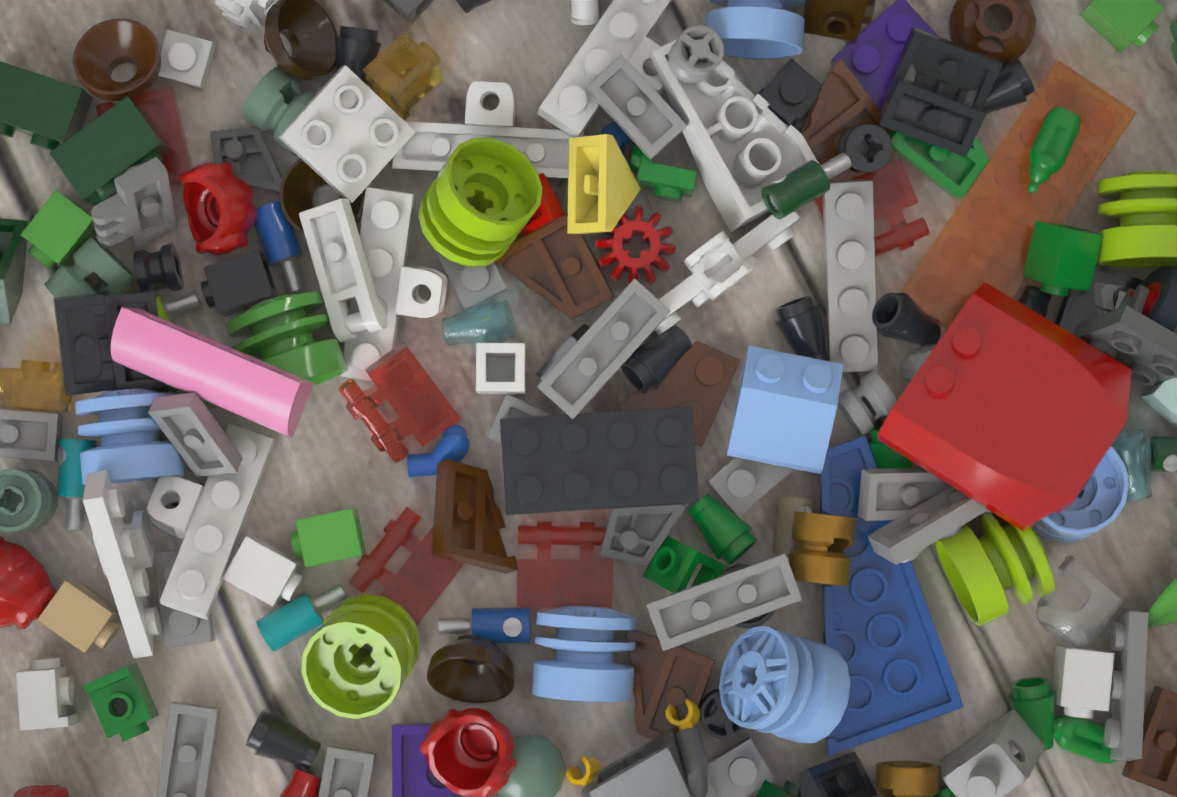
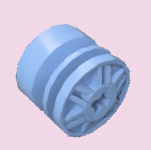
[704,0,806,59]
[75,389,184,485]
[1033,447,1129,543]
[532,605,637,702]
[719,626,850,743]

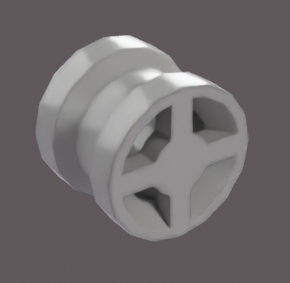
[668,25,724,84]

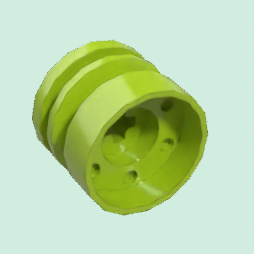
[418,138,543,266]
[1097,170,1177,268]
[934,513,1055,627]
[301,594,421,719]

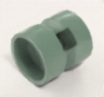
[241,66,316,156]
[44,236,137,297]
[0,469,58,532]

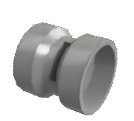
[837,370,897,436]

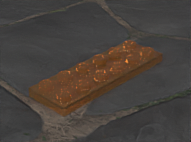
[899,60,1137,329]

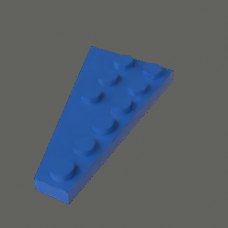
[819,436,964,756]

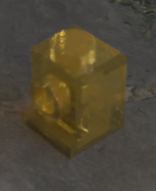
[363,33,443,121]
[0,360,72,413]

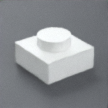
[157,30,216,90]

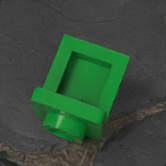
[630,144,697,202]

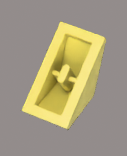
[567,134,641,234]

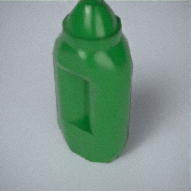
[1027,106,1081,193]
[1053,715,1116,764]

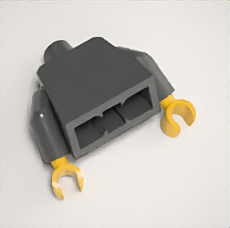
[566,699,708,797]

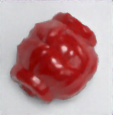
[180,162,257,256]
[0,536,57,629]
[420,707,517,797]

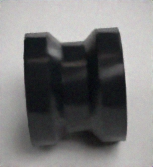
[836,124,892,173]
[133,243,184,293]
[699,688,744,739]

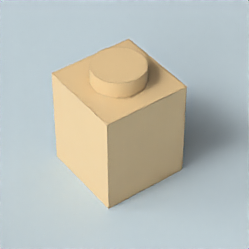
[37,579,120,654]

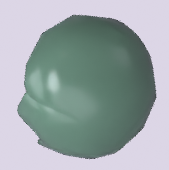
[497,734,566,797]

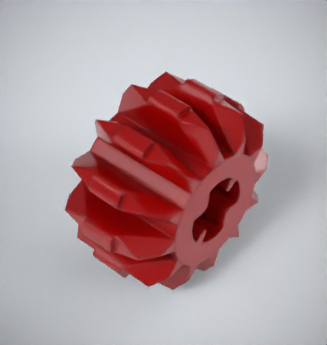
[595,206,676,285]

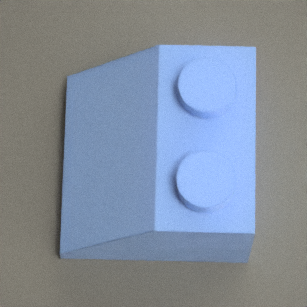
[727,346,843,474]

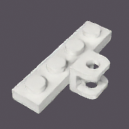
[537,0,673,138]
[392,81,584,178]
[341,187,449,383]
[654,211,800,336]
[146,424,275,620]
[82,470,161,659]

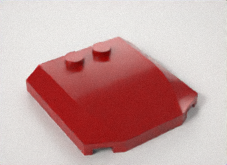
[878,282,1132,532]

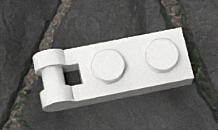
[299,198,387,342]

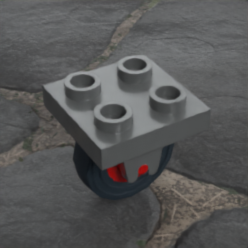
[1075,266,1177,386]

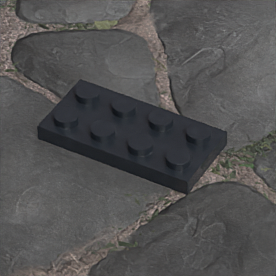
[500,406,699,515]

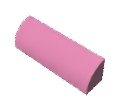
[111,307,314,438]

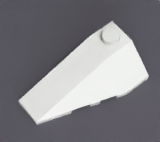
[650,39,819,233]

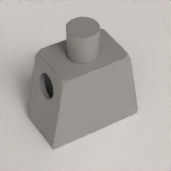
[942,709,1045,797]

